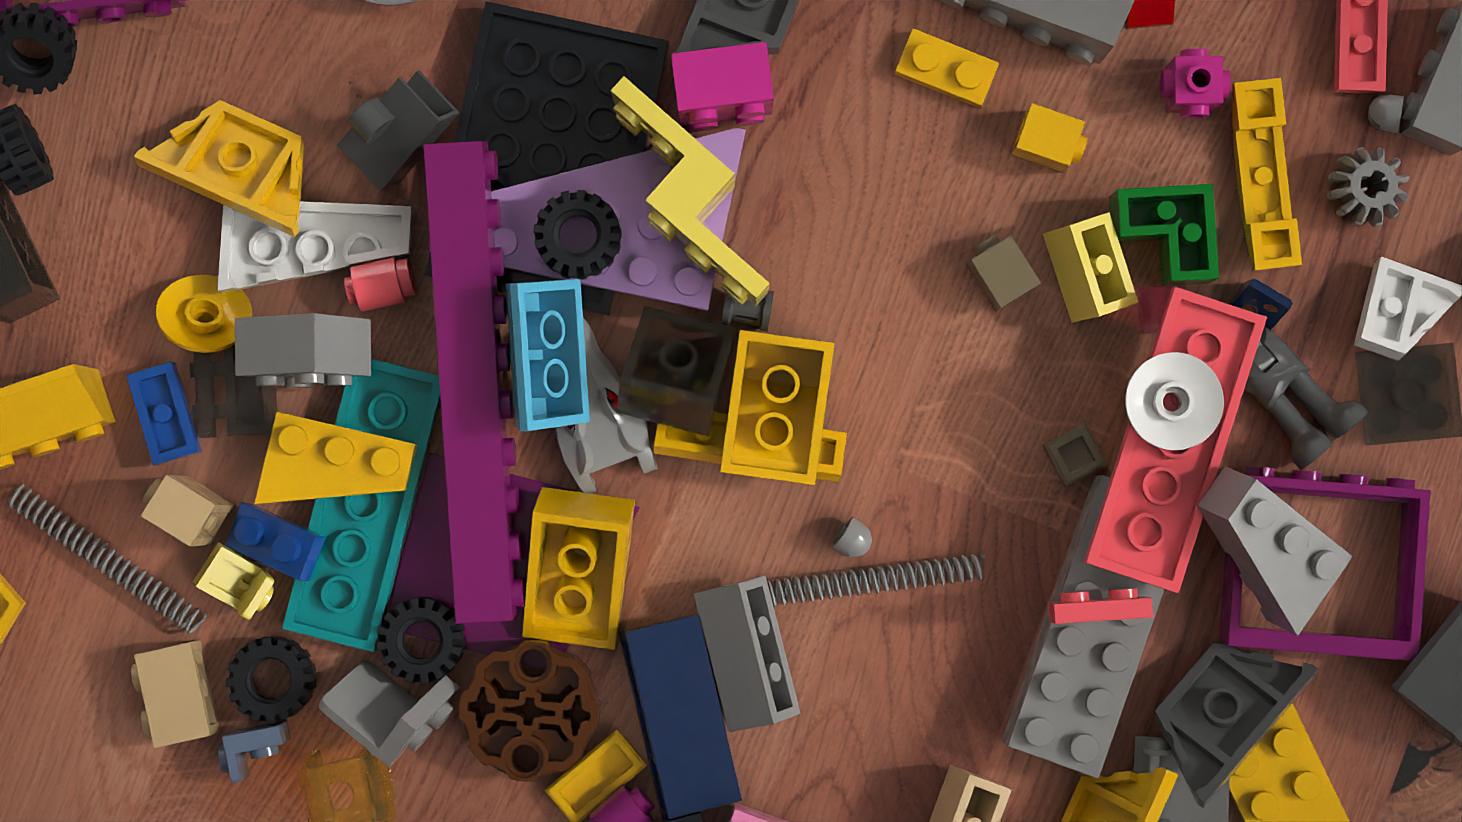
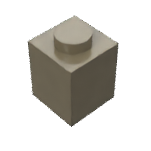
[966,235,1041,312]

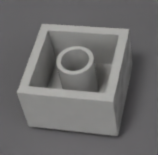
[235,313,371,388]

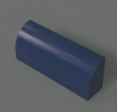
[618,615,742,820]

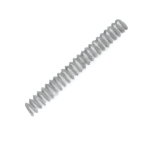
[7,483,207,634]
[767,553,986,607]

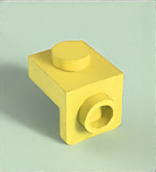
[193,542,274,620]

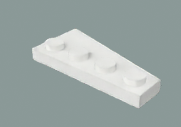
[217,201,414,294]

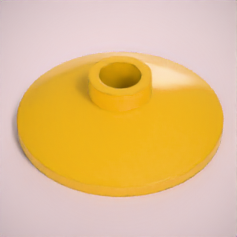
[156,275,252,353]

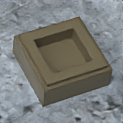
[1042,423,1108,487]

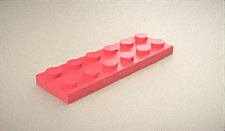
[1083,287,1267,593]

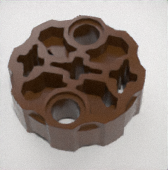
[459,639,601,782]

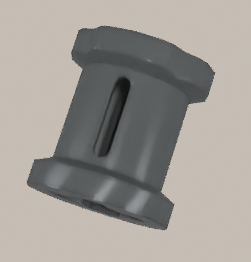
[721,290,774,331]

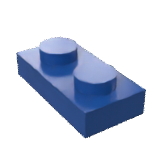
[126,361,202,466]
[225,502,326,581]

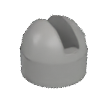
[1368,94,1404,133]
[832,516,872,558]

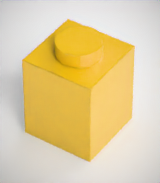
[1011,103,1088,173]

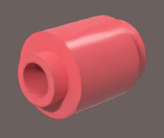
[344,256,417,312]

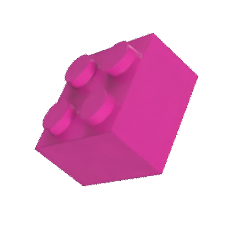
[671,42,774,132]

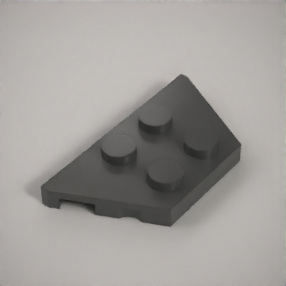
[676,0,800,55]
[1154,642,1318,808]

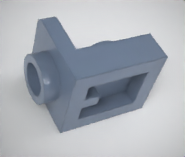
[218,720,291,783]

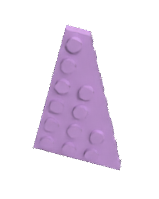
[430,128,746,311]

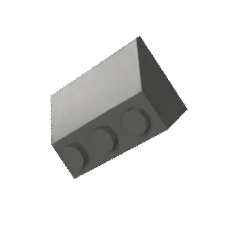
[1391,601,1462,748]

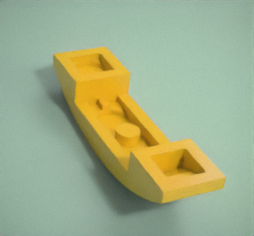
[1232,78,1302,271]

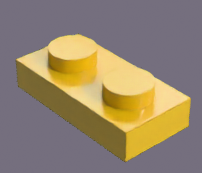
[894,28,999,109]

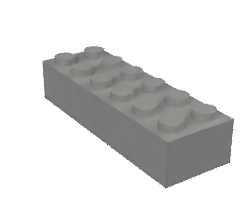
[1001,475,1164,779]

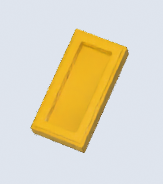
[545,728,647,822]

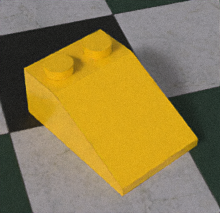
[720,330,835,485]
[522,487,635,650]

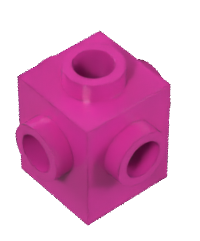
[1159,49,1231,119]

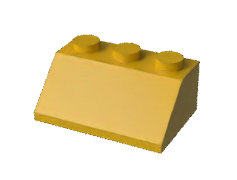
[0,364,116,470]

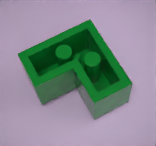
[1109,184,1219,287]

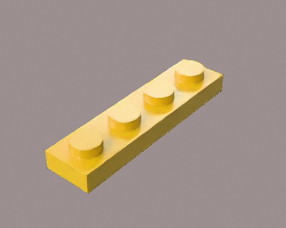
[653,403,847,483]

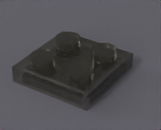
[1355,343,1462,446]

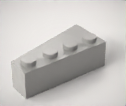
[939,0,1134,65]

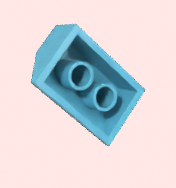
[506,279,590,431]

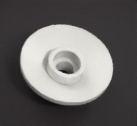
[1125,352,1224,450]

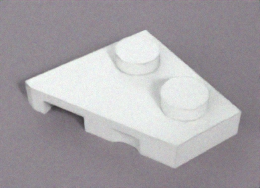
[1354,257,1462,361]

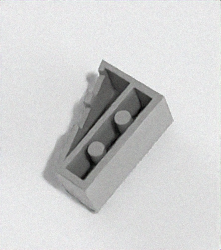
[1198,466,1353,636]

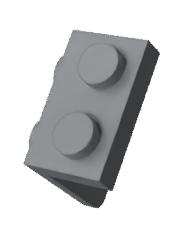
[318,661,460,767]

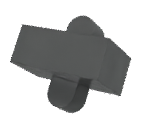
[338,70,459,191]

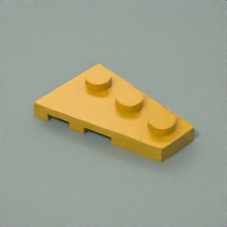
[254,412,418,504]

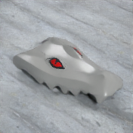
[553,318,658,494]

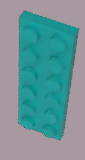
[282,359,441,652]

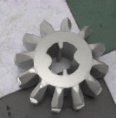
[1327,147,1410,227]

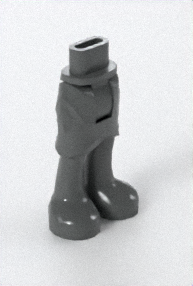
[1244,327,1368,470]

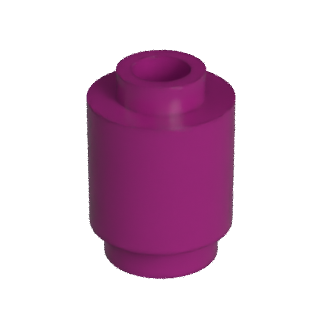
[588,785,655,822]

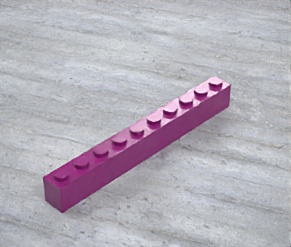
[423,141,525,624]

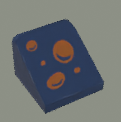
[1230,279,1293,331]

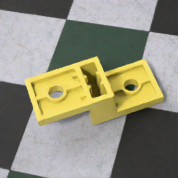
[611,76,770,307]

